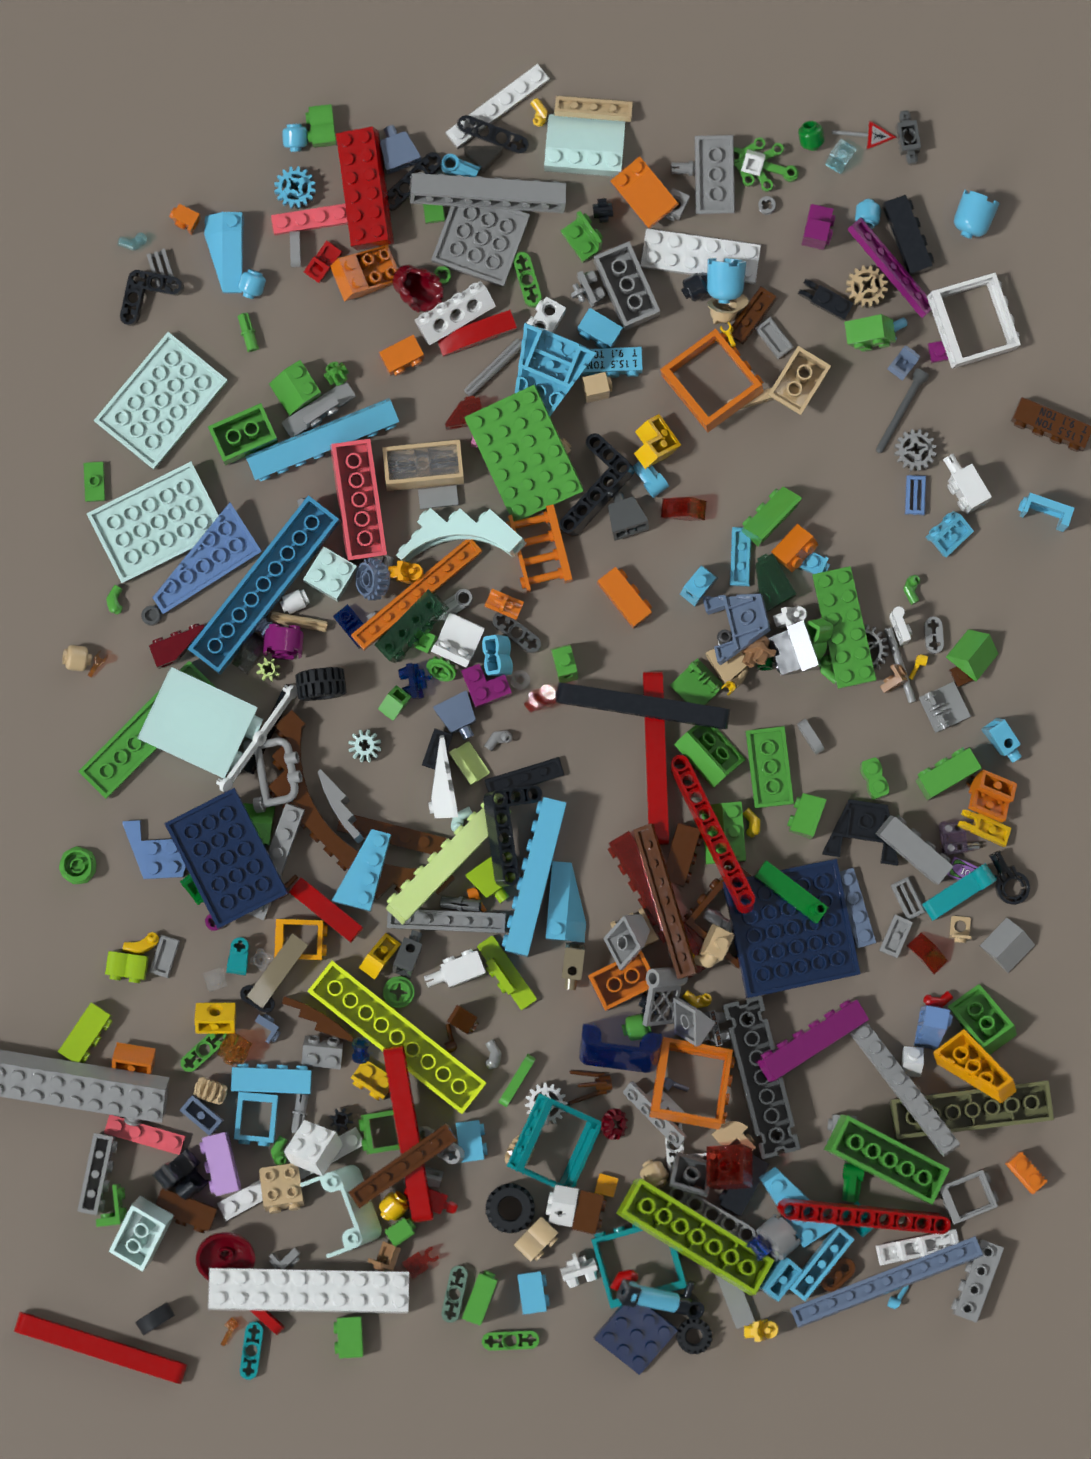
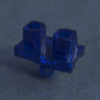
[398,663,432,699]

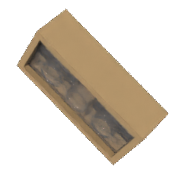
[382,440,464,491]

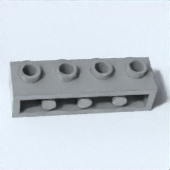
[875,815,953,885]
[78,1133,118,1215]
[951,1239,1004,1323]

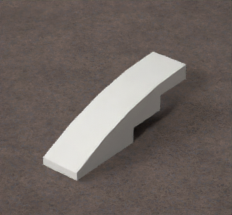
[876,1229,959,1265]

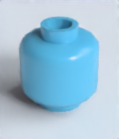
[282,124,308,152]
[855,199,881,229]
[238,269,266,299]

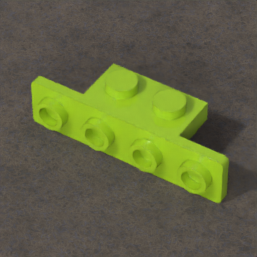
[477,936,537,1010]

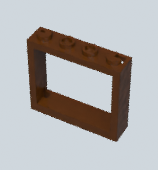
[683,865,751,969]

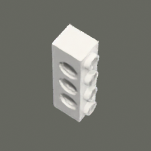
[414,281,496,345]

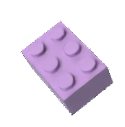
[200,1132,242,1196]

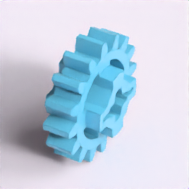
[274,167,316,209]

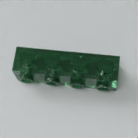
[374,589,449,663]

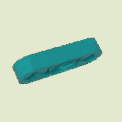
[240,1321,264,1380]

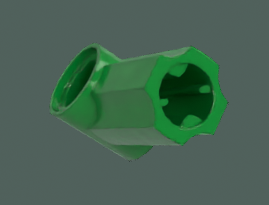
[841,1162,864,1202]

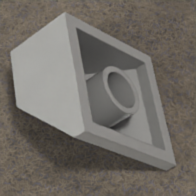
[603,914,650,970]

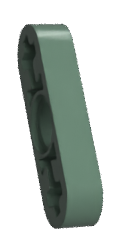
[441,1265,468,1323]

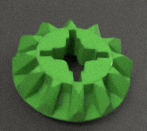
[426,656,457,681]
[383,976,414,1008]

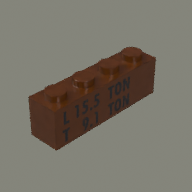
[1011,397,1091,452]

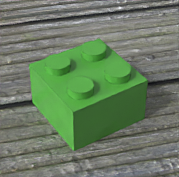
[844,314,896,352]

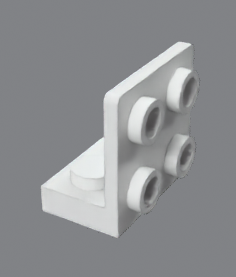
[431,613,485,668]

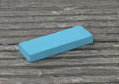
[730,527,751,587]

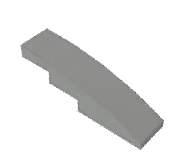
[318,769,364,844]

